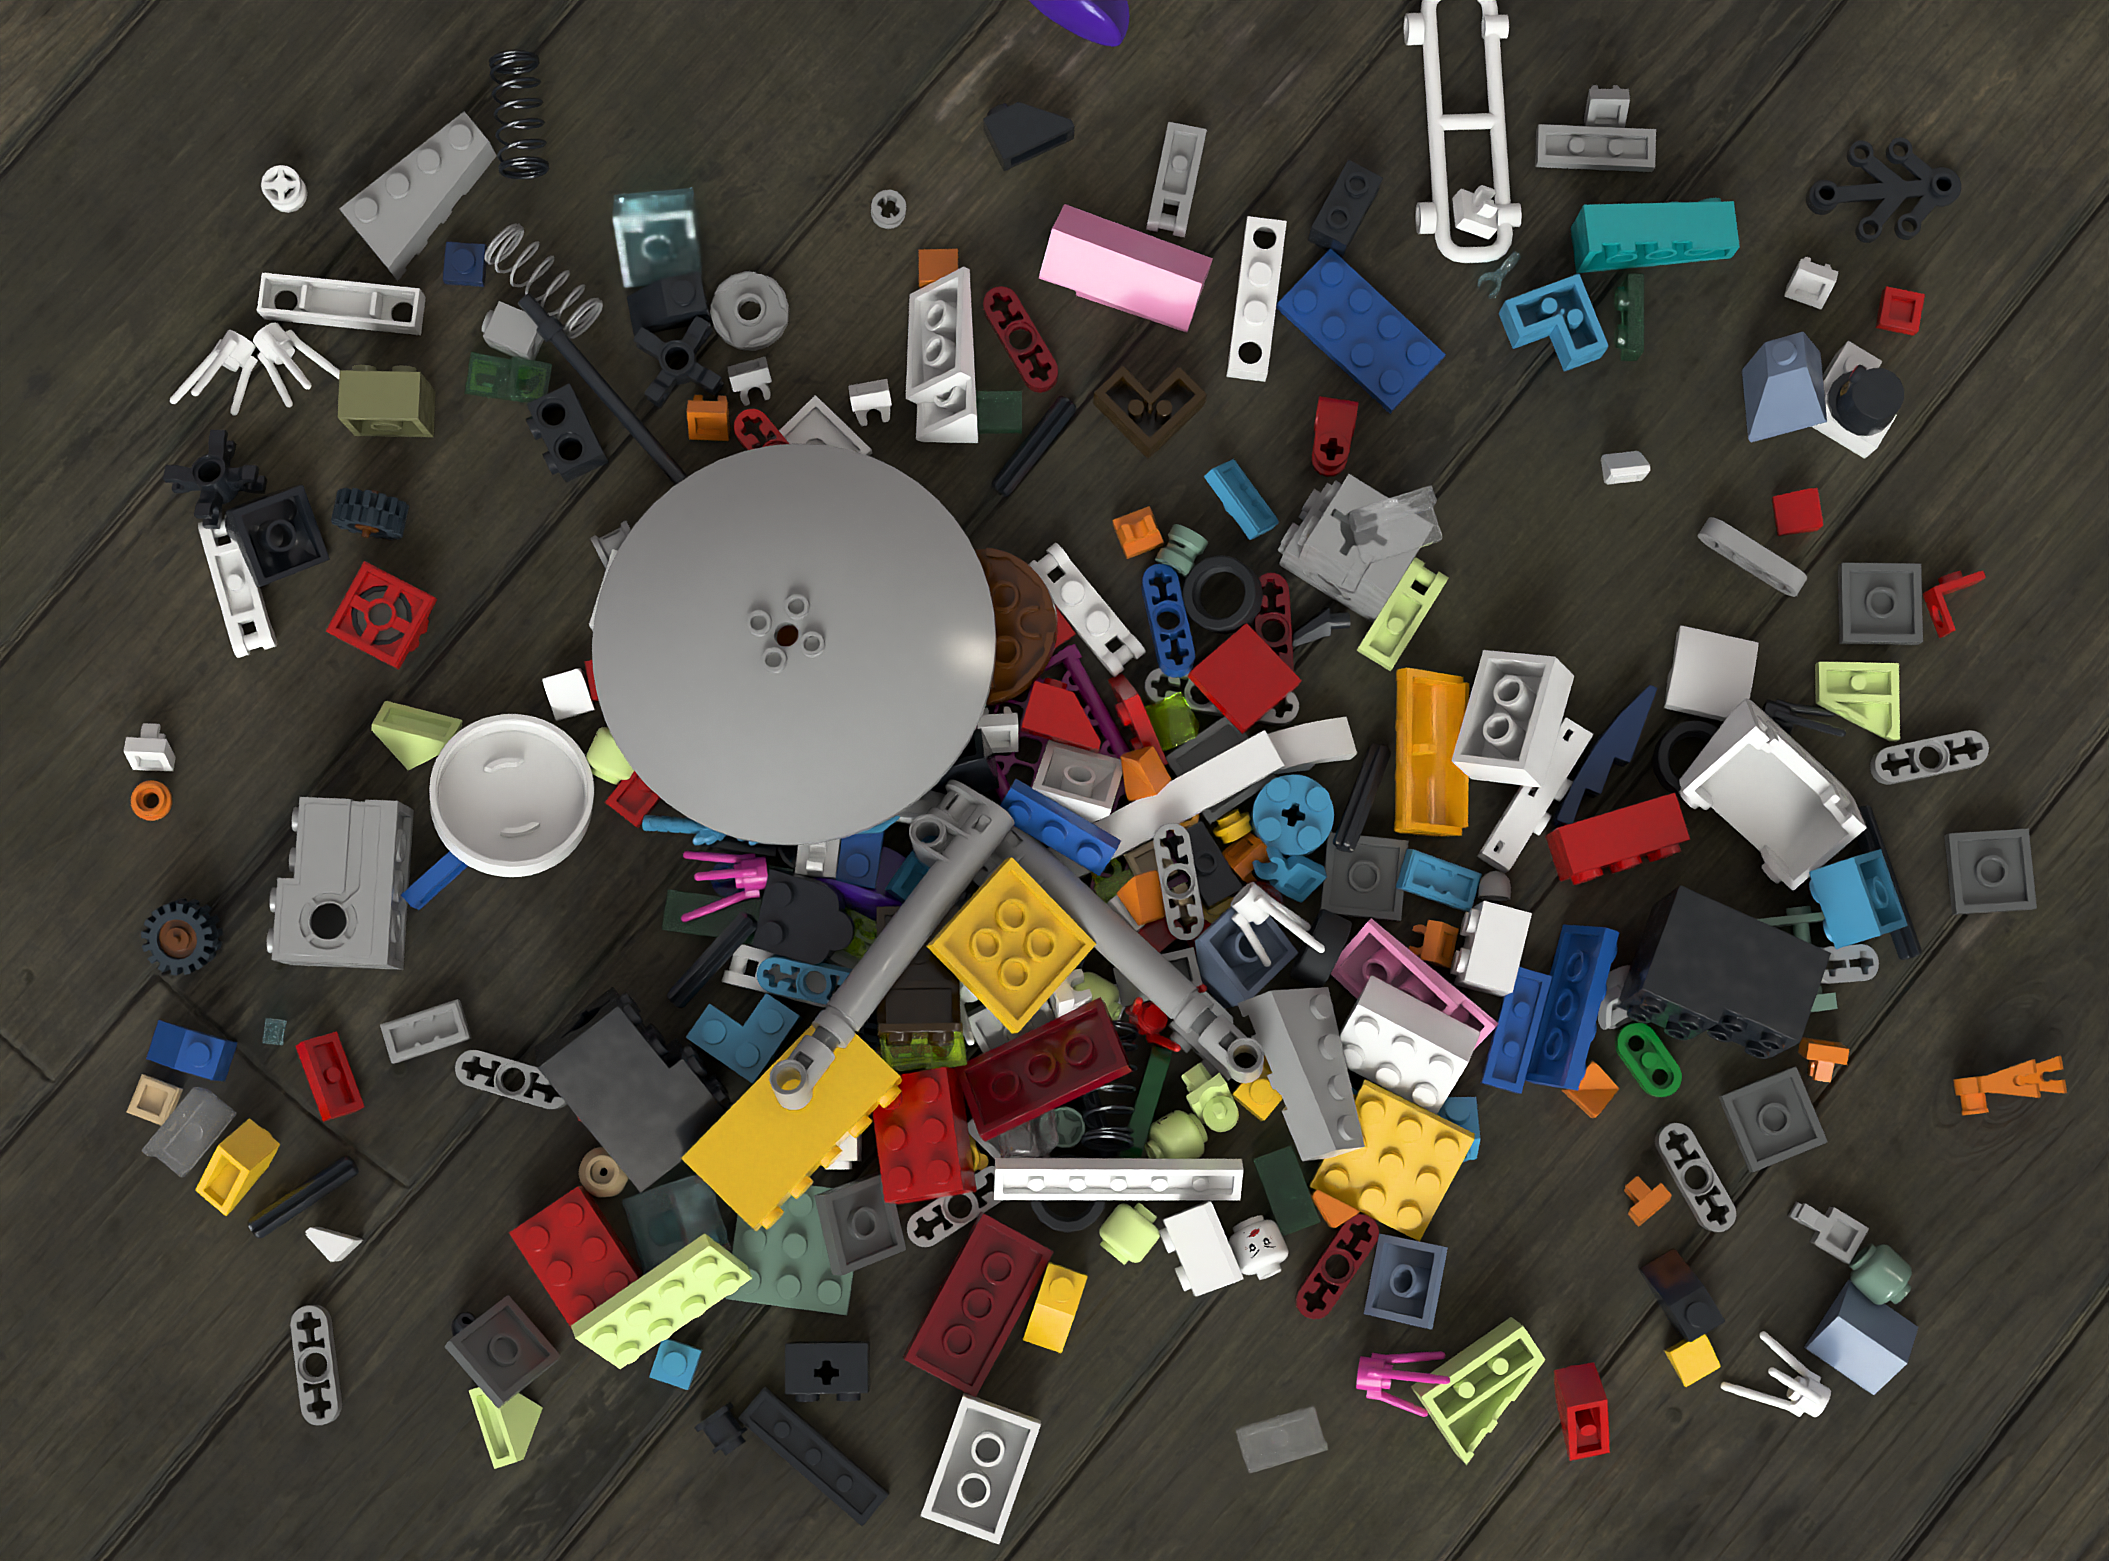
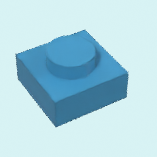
[649,1338,703,1390]

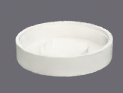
[429,714,594,877]

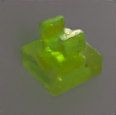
[1091,858,1134,904]

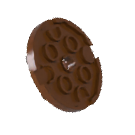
[974,548,1058,707]

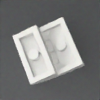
[1664,625,1759,721]

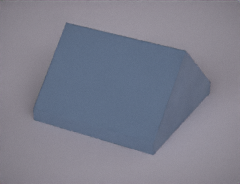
[1364,1233,1448,1329]
[1804,1280,1918,1395]

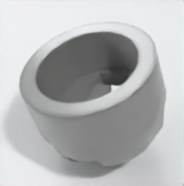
[1478,871,1511,901]

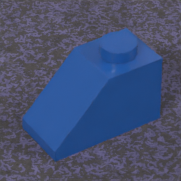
[146,1020,237,1082]

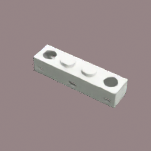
[1226,216,1287,382]
[257,273,426,335]
[1477,718,1593,873]

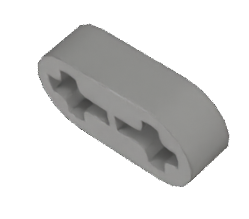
[1821,944,1879,984]

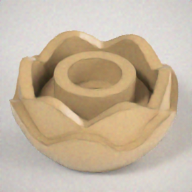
[579,1147,629,1197]

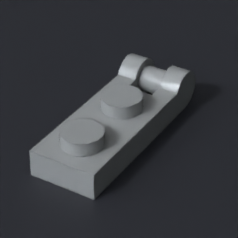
[1146,122,1207,238]

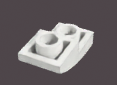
[1268,717,1357,774]

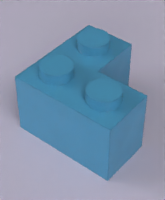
[1498,274,1609,371]
[686,993,803,1084]

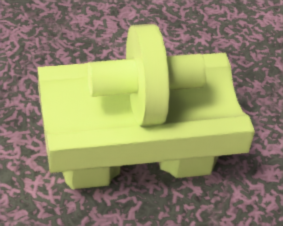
[1181,1063,1239,1132]

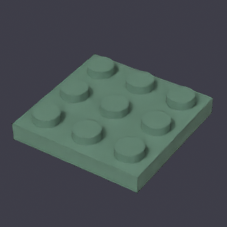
[726,1185,854,1315]

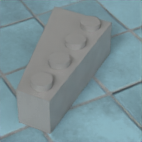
[339,111,497,281]
[1237,987,1365,1161]

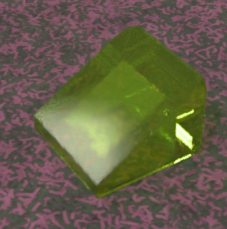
[1145,692,1199,752]

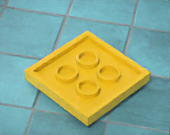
[927,857,1096,1034]
[1310,1079,1475,1241]

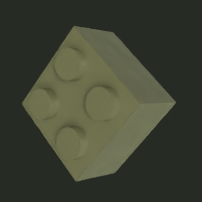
[338,365,435,437]

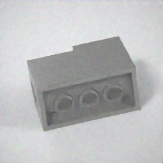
[1278,474,1433,623]
[267,797,414,970]

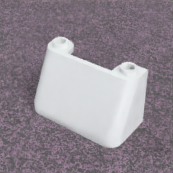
[1679,698,1867,890]

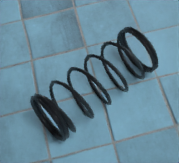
[489,50,550,179]
[1081,1020,1139,1152]

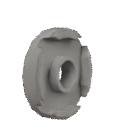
[710,271,790,351]

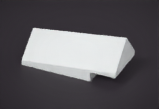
[906,267,978,443]

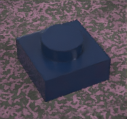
[443,242,487,287]

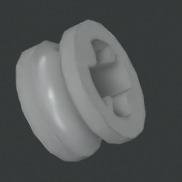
[871,190,906,229]

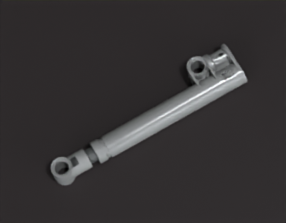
[769,780,1015,1110]
[973,826,1264,1084]

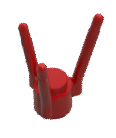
[1125,984,1207,1052]

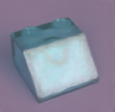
[613,188,703,287]
[622,1175,731,1274]

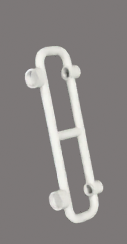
[1404,0,1522,263]

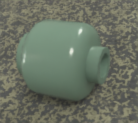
[1849,1243,1912,1305]

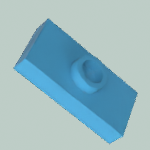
[1204,459,1280,540]
[1396,849,1482,912]

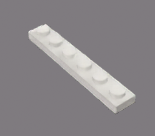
[994,1158,1243,1200]

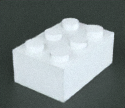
[1451,650,1574,788]
[1339,975,1481,1115]
[921,1393,1041,1544]

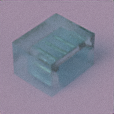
[262,1018,287,1046]

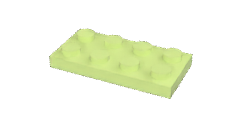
[571,1233,752,1369]

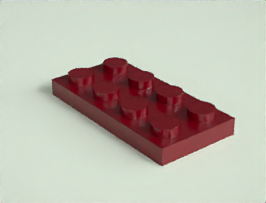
[955,997,1132,1142]
[902,1212,1054,1398]

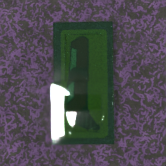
[464,352,552,403]

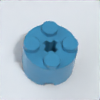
[1250,774,1334,859]

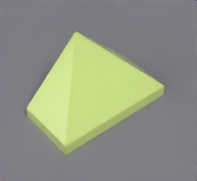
[372,701,462,771]
[469,1387,543,1469]

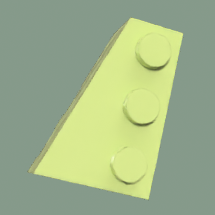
[1411,1317,1545,1465]

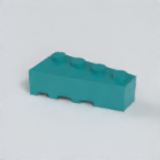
[1571,198,1740,273]

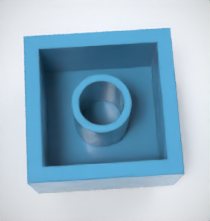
[1809,849,1908,949]

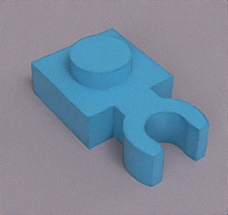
[1252,846,1327,903]

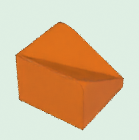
[1120,746,1172,801]
[1562,1060,1619,1118]

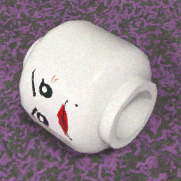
[1229,1215,1289,1280]

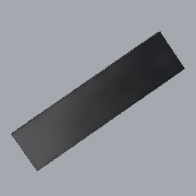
[738,1386,890,1527]

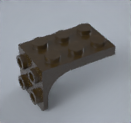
[876,906,963,1047]

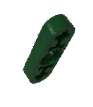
[1119,1044,1173,1159]

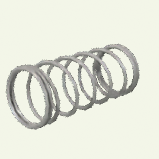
[484,224,603,339]

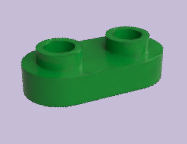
[1615,1023,1682,1097]

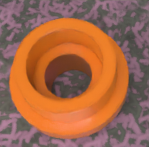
[131,780,172,821]

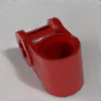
[1312,396,1358,477]

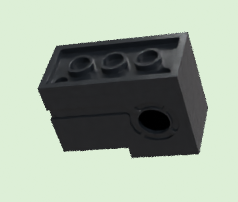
[1616,885,1831,1059]
[534,987,733,1192]

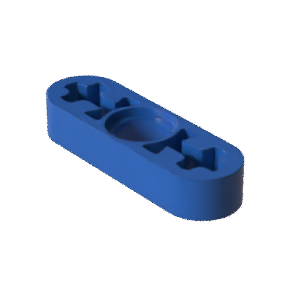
[1141,564,1195,678]

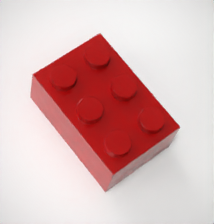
[1546,793,1690,885]
[873,1067,977,1204]
[509,1186,643,1329]

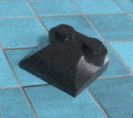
[225,484,330,587]

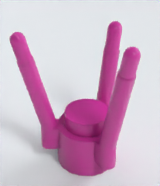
[681,851,768,922]
[1356,1351,1450,1417]

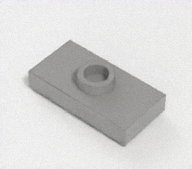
[380,999,472,1064]

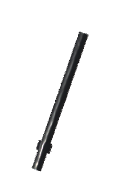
[518,293,688,485]

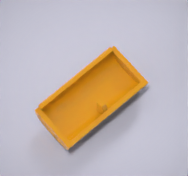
[1394,668,1469,836]

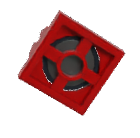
[326,561,437,670]

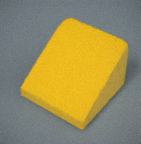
[1664,1334,1721,1387]

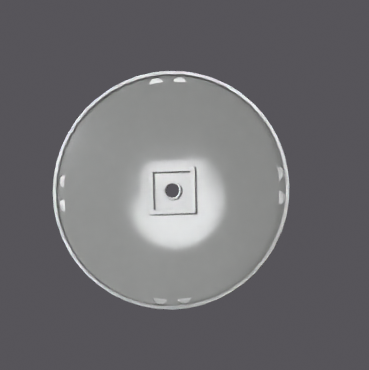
[592,444,997,845]

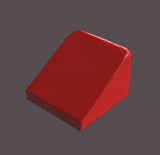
[1772,487,1823,536]

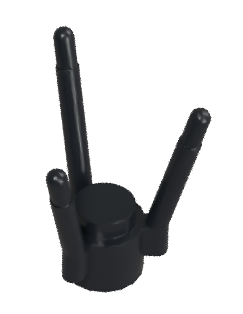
[1762,699,1846,777]

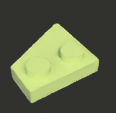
[1815,662,1900,742]

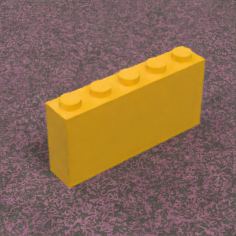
[681,1025,902,1232]

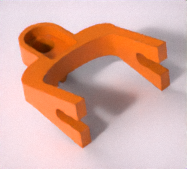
[1953,1056,2067,1115]

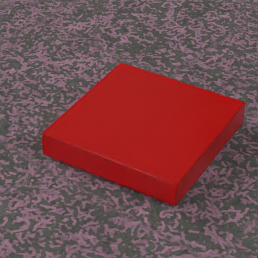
[1187,623,1302,735]

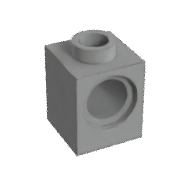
[482,301,544,365]

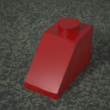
[1021,678,1101,753]
[1554,1362,1610,1461]

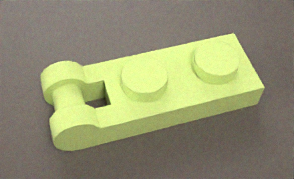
[1357,557,1449,671]

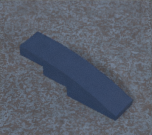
[1551,685,1657,827]

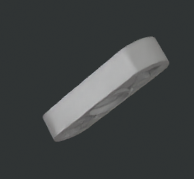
[1698,517,1807,597]
[1870,730,1989,785]
[1153,823,1204,940]
[455,1050,567,1109]
[1655,1123,1736,1232]
[907,1166,1003,1247]
[290,1305,342,1425]

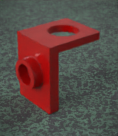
[1923,570,1986,638]

